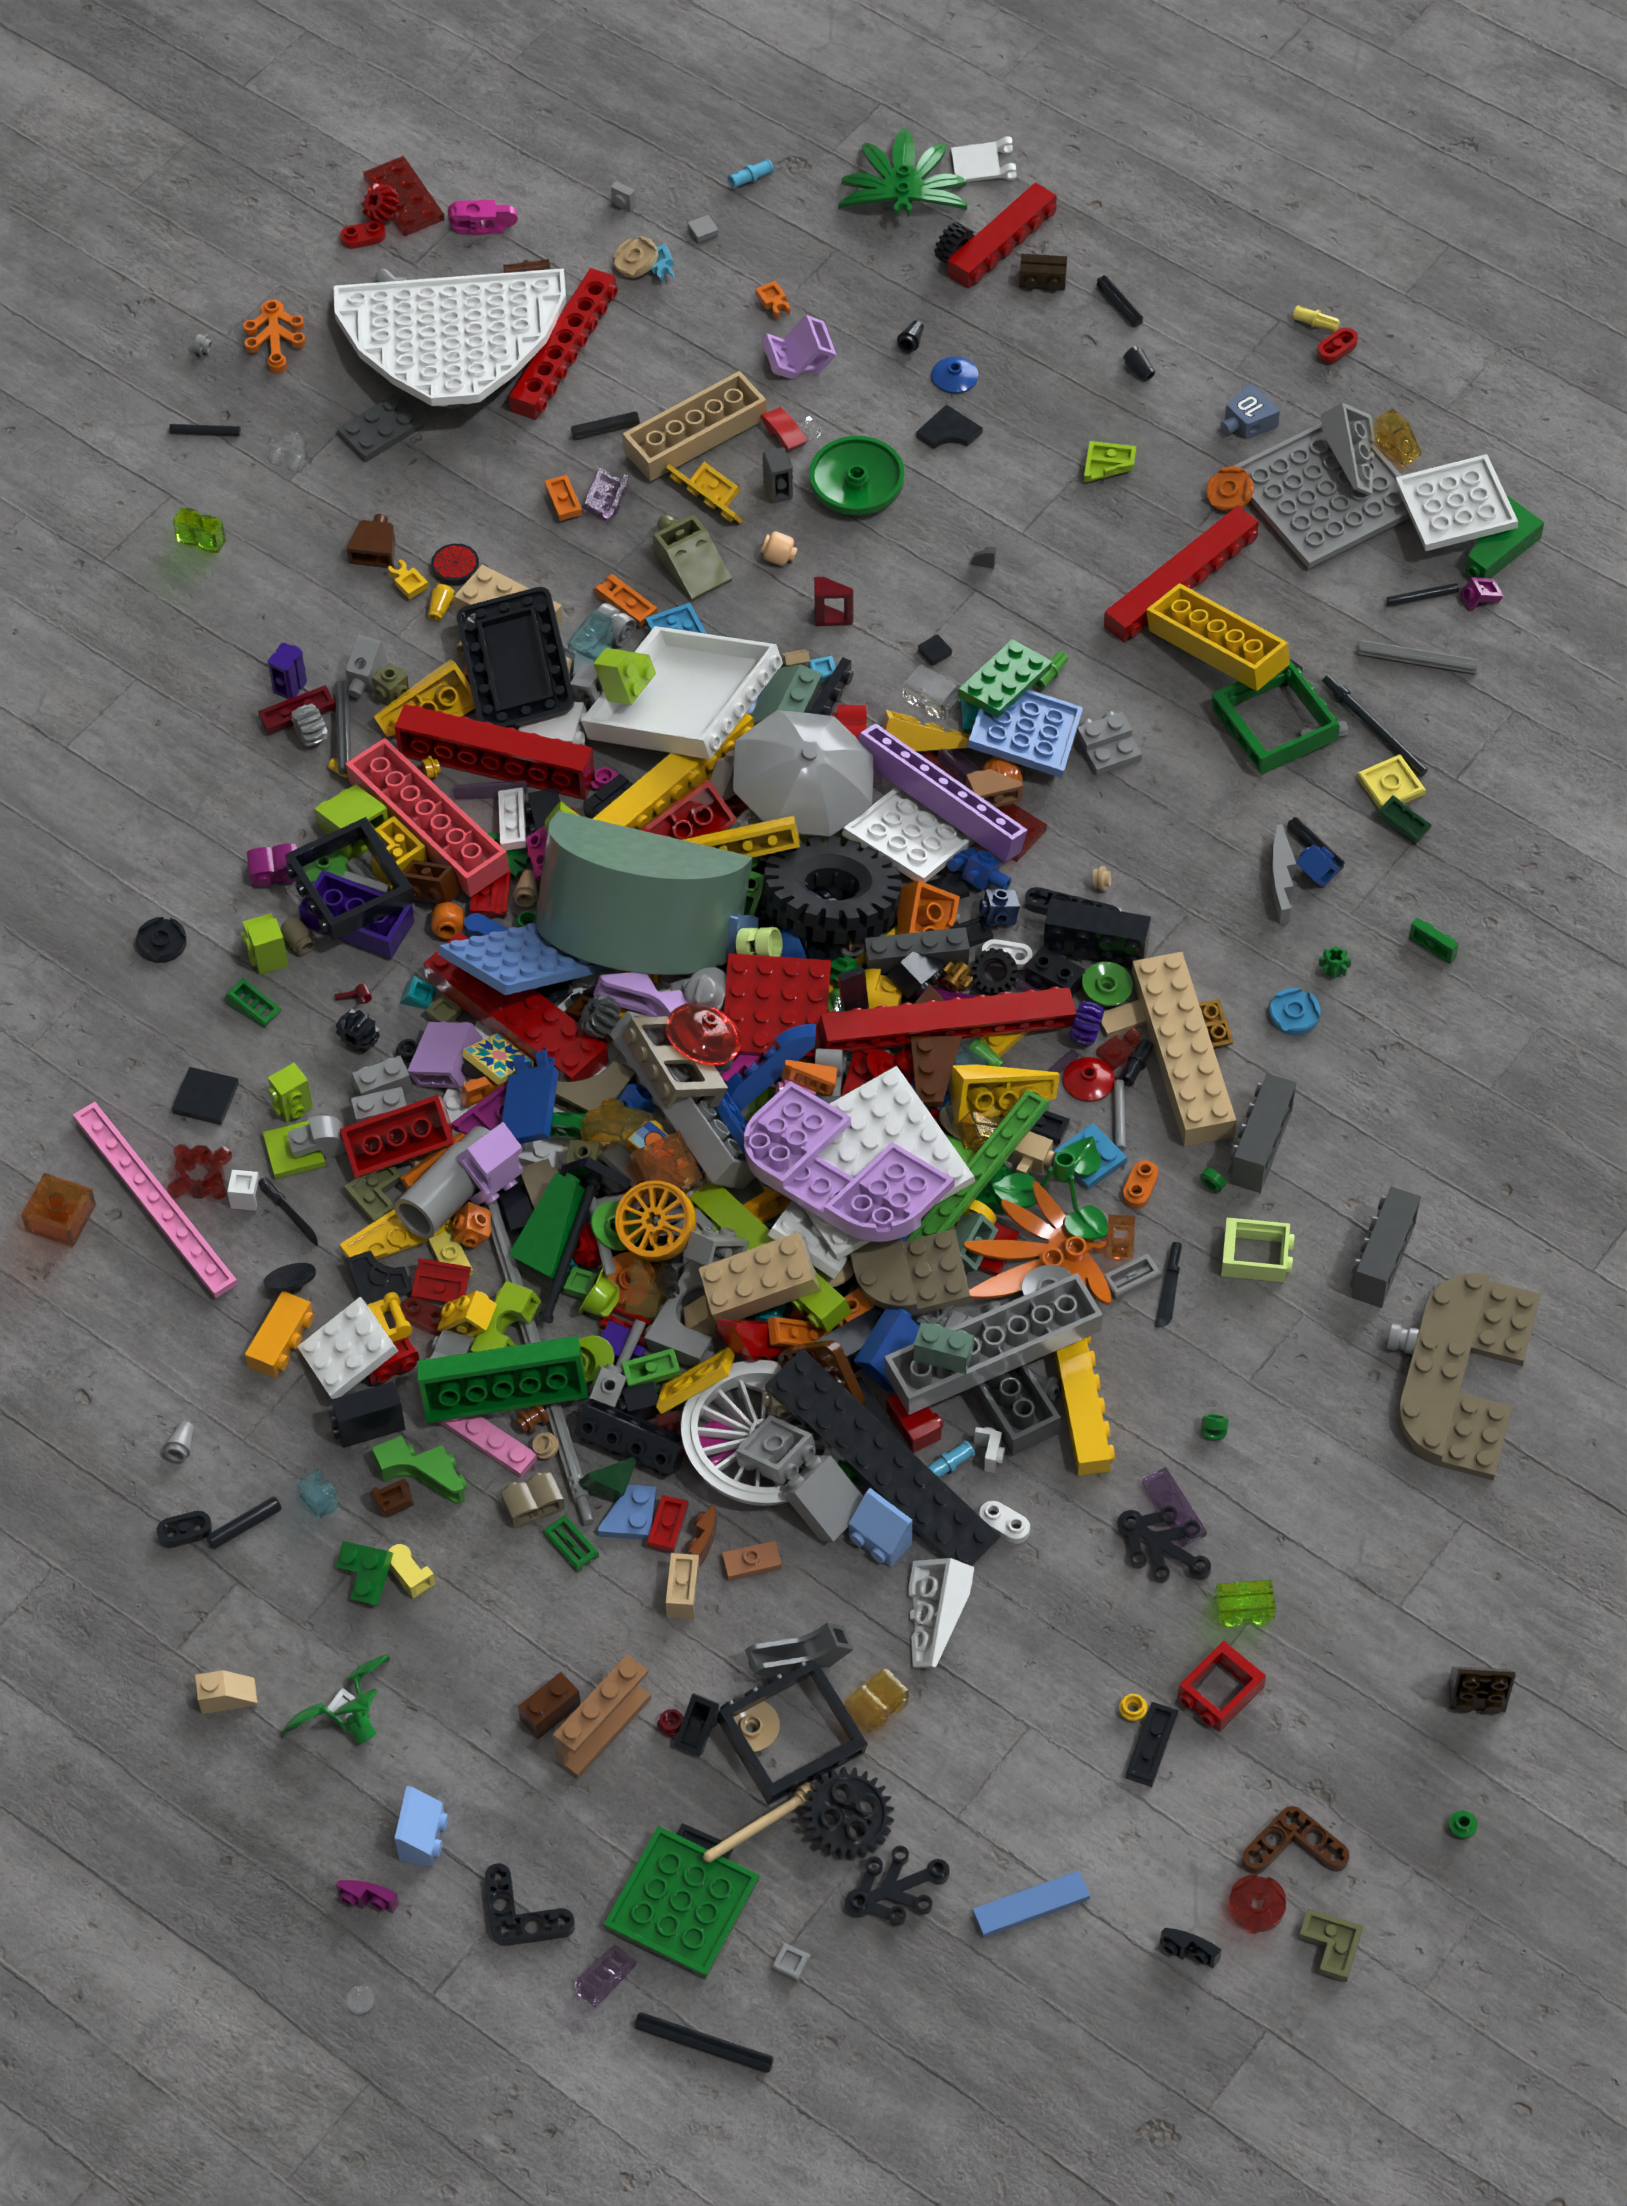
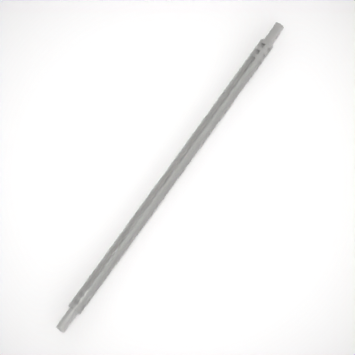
[478,1189,594,1525]

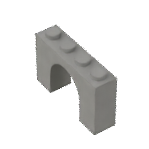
[644,1259,718,1367]

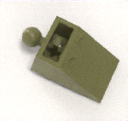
[653,514,732,601]

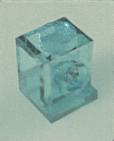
[297,1468,339,1518]

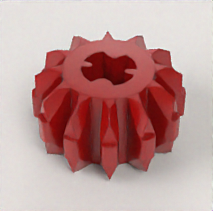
[361,184,400,223]

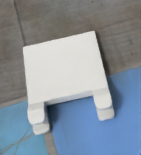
[951,137,1017,182]

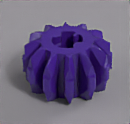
[1069,1001,1104,1045]

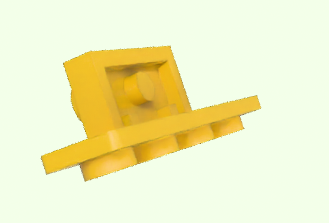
[666,461,743,524]

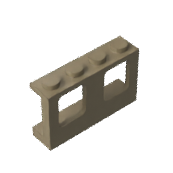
[622,1016,728,1109]

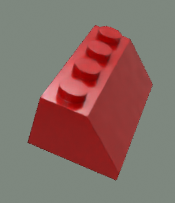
[340,1095,454,1178]

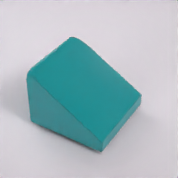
[400,976,436,1009]

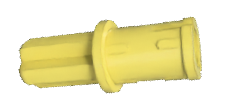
[1293,305,1340,332]

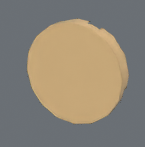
[613,236,658,278]

